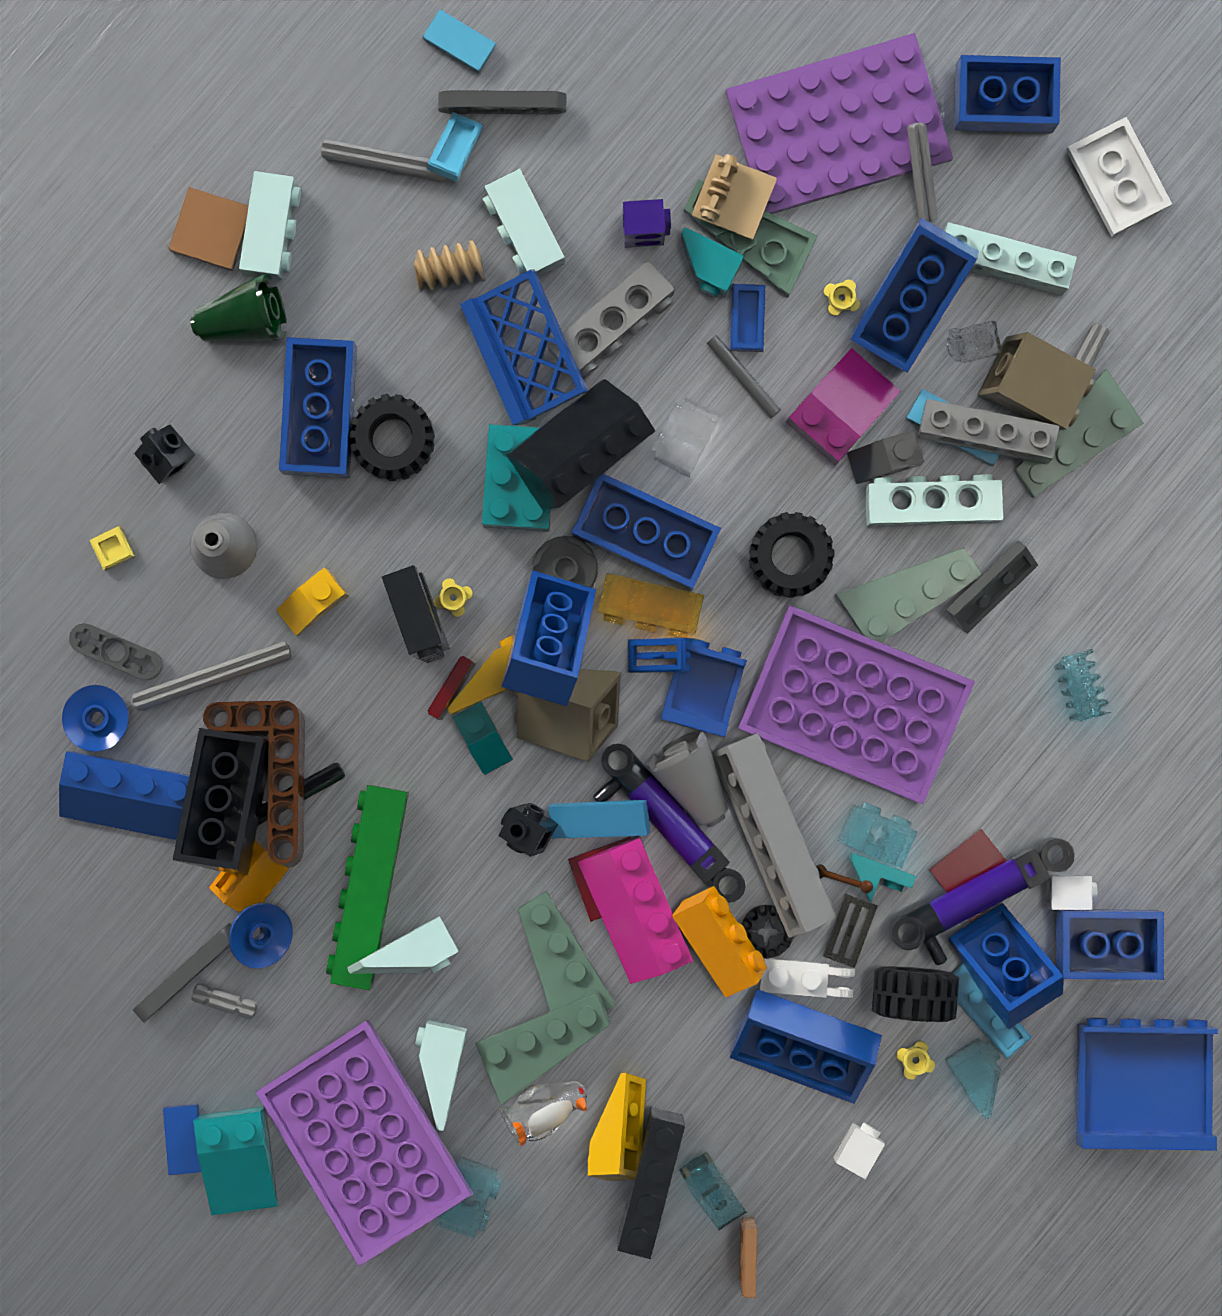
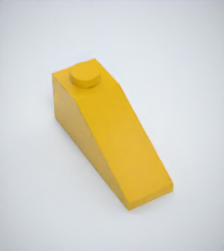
[447,635,514,715]
[587,1073,647,1181]

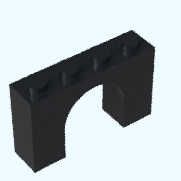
[381,565,450,663]
[617,1106,685,1260]

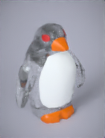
[500,1081,587,1146]

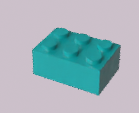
[482,424,551,532]

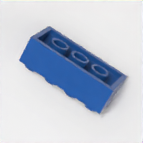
[59,751,190,840]
[730,989,882,1104]

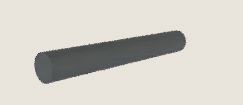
[707,335,781,418]

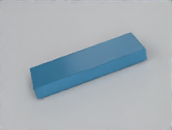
[548,800,650,839]

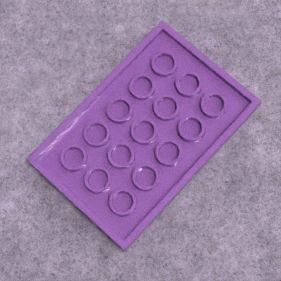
[725,33,953,214]
[738,605,975,804]
[256,1020,474,1266]

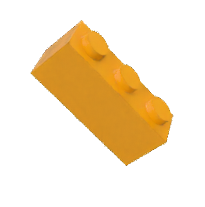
[672,886,768,998]

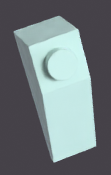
[347,916,459,974]
[415,1020,467,1131]

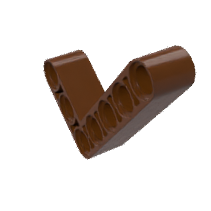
[203,700,305,868]

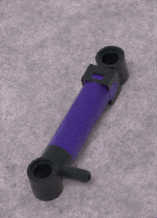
[593,744,746,903]
[889,837,1075,966]

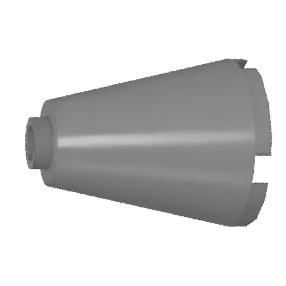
[191,513,257,579]
[646,731,728,827]

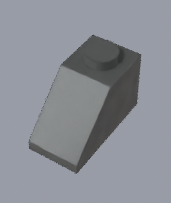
[847,430,924,484]

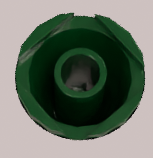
[190,274,287,341]

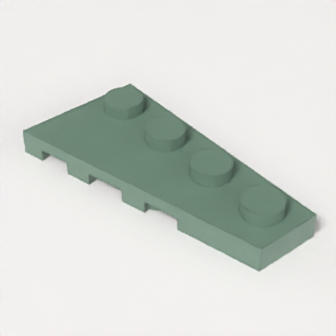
[684,179,818,297]
[1014,369,1144,498]
[475,992,611,1105]

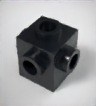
[134,424,195,484]
[498,803,558,857]

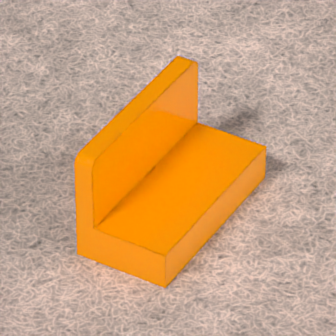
[209,839,290,913]

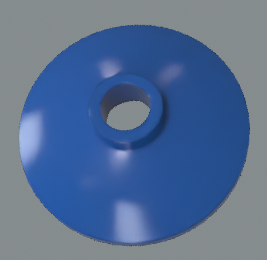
[62,685,129,752]
[229,903,293,968]

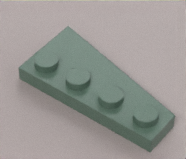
[835,548,982,643]
[518,891,616,1012]

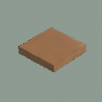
[169,187,249,271]
[739,1217,757,1298]

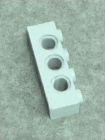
[943,222,1077,296]
[865,474,1003,526]

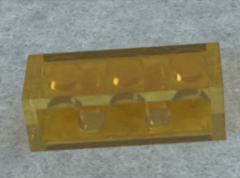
[598,573,704,638]

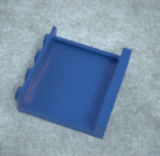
[1076,1018,1218,1151]

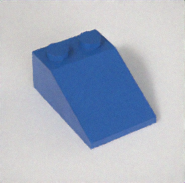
[948,903,1064,1029]

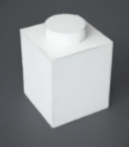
[1046,875,1098,910]
[833,1122,885,1179]

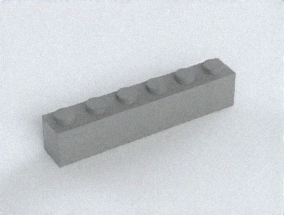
[712,733,836,938]

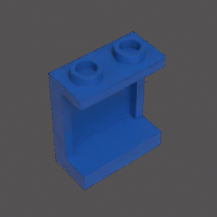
[660,638,747,737]

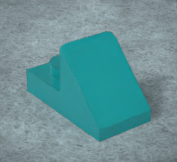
[452,701,513,775]
[848,852,917,902]

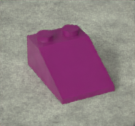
[786,348,901,466]

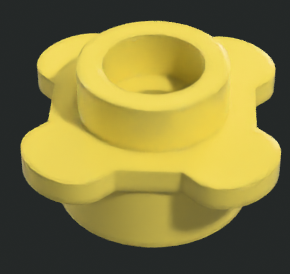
[824,279,860,316]
[434,578,473,617]
[896,1041,935,1080]

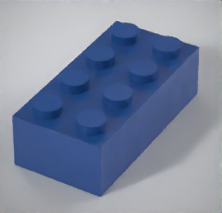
[850,218,979,373]
[279,337,357,478]
[572,473,721,591]
[501,570,596,706]

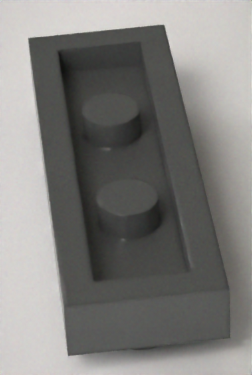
[946,541,1038,634]

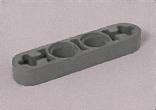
[438,90,567,114]
[133,923,232,1023]

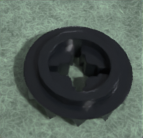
[742,905,793,959]

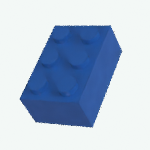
[954,55,1061,133]
[1056,909,1164,980]

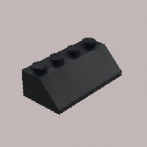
[506,379,655,510]
[173,728,269,875]

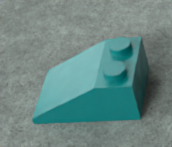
[193,1106,278,1216]

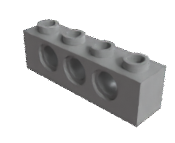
[548,259,675,379]
[917,399,1059,464]

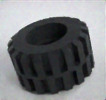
[349,394,435,481]
[749,512,834,598]
[872,966,959,1022]

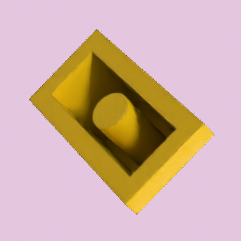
[276,567,349,636]

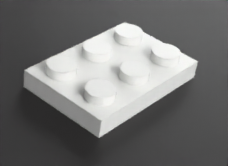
[1066,117,1172,237]

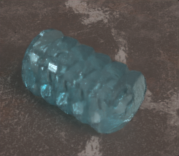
[1054,649,1111,722]

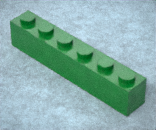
[326,785,409,991]

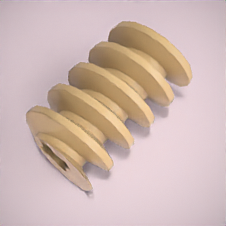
[414,240,485,292]

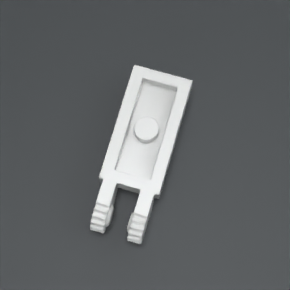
[759,958,855,998]

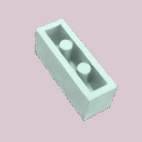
[482,169,565,277]
[239,171,301,281]

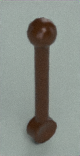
[816,864,873,893]

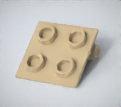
[691,154,777,240]

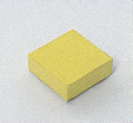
[89,526,135,571]

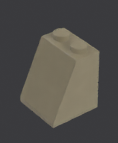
[977,332,1096,430]
[514,669,621,762]

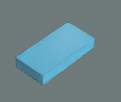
[423,9,496,73]
[427,112,484,182]

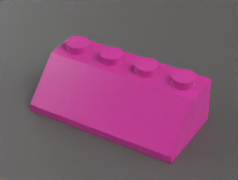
[578,836,693,984]

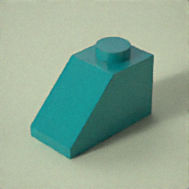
[681,227,744,298]

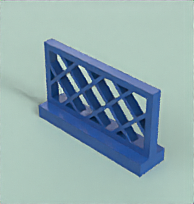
[460,269,588,425]

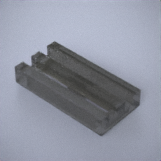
[822,893,877,968]

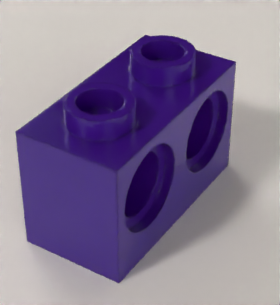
[622,199,671,248]

